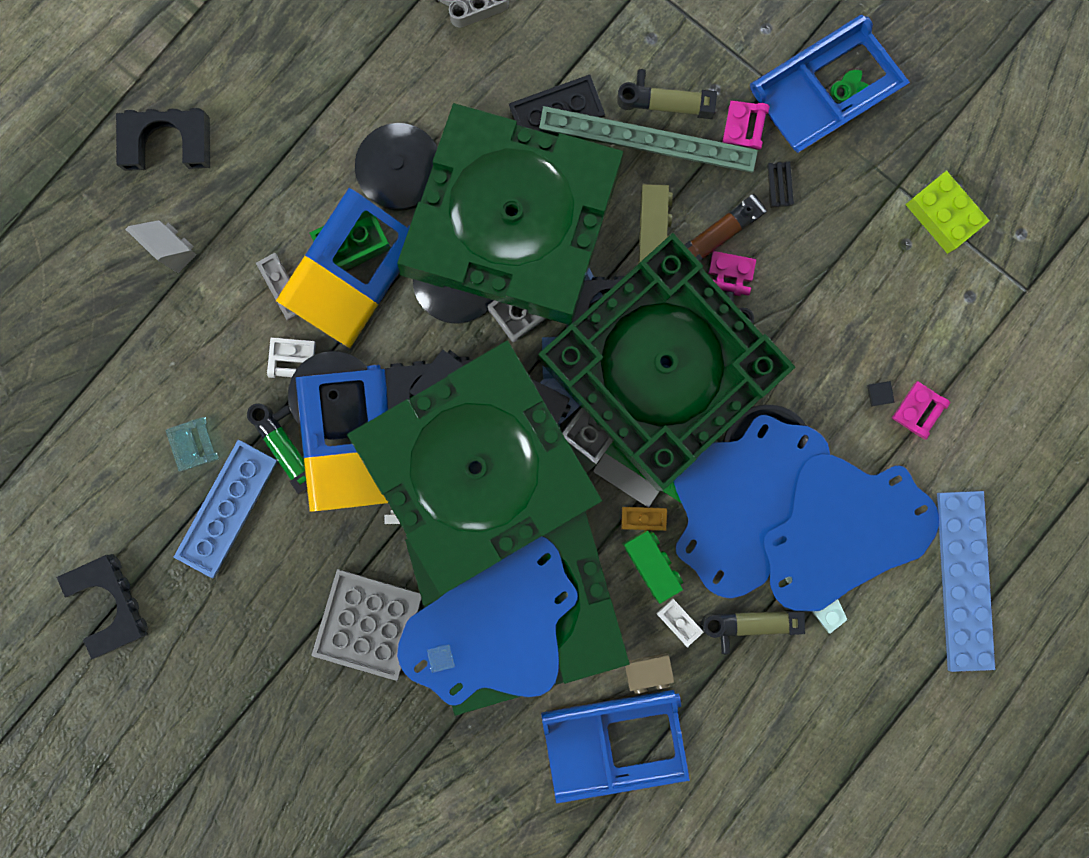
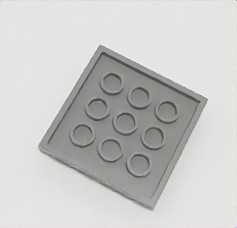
[312,569,422,681]

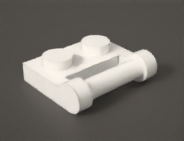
[267,338,316,378]

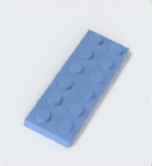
[174,440,278,578]

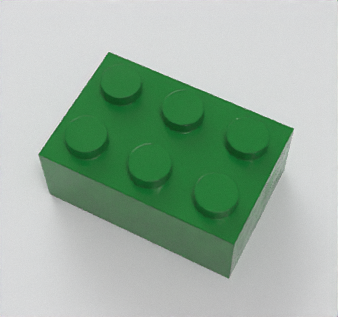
[309,211,391,271]
[622,530,684,604]

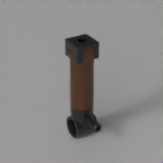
[684,193,767,262]

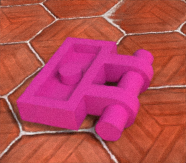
[708,251,756,296]

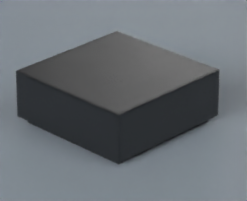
[867,381,895,407]

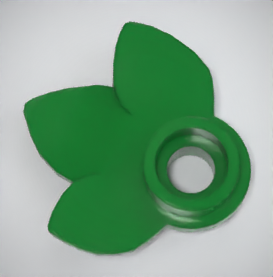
[830,70,869,114]

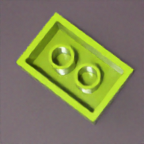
[905,170,990,254]

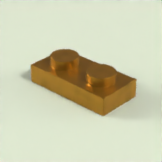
[621,507,667,531]

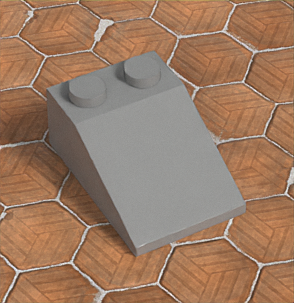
[125,220,196,273]
[562,407,613,473]

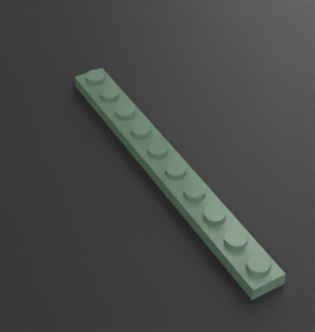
[539,106,758,173]

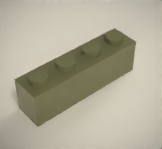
[638,184,673,264]

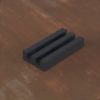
[767,161,794,208]

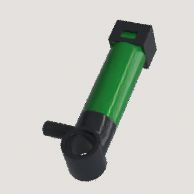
[247,403,307,494]

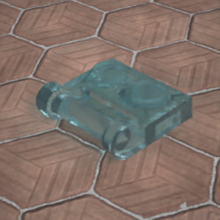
[165,417,219,472]

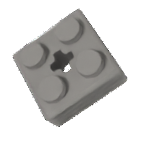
[488,301,547,342]

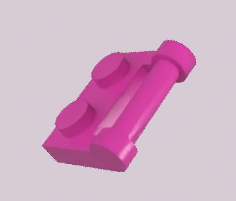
[722,101,770,150]
[892,381,951,440]

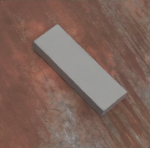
[256,253,298,321]
[593,453,659,508]

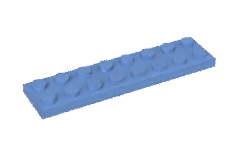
[937,491,995,672]

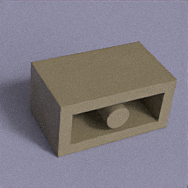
[624,653,674,693]

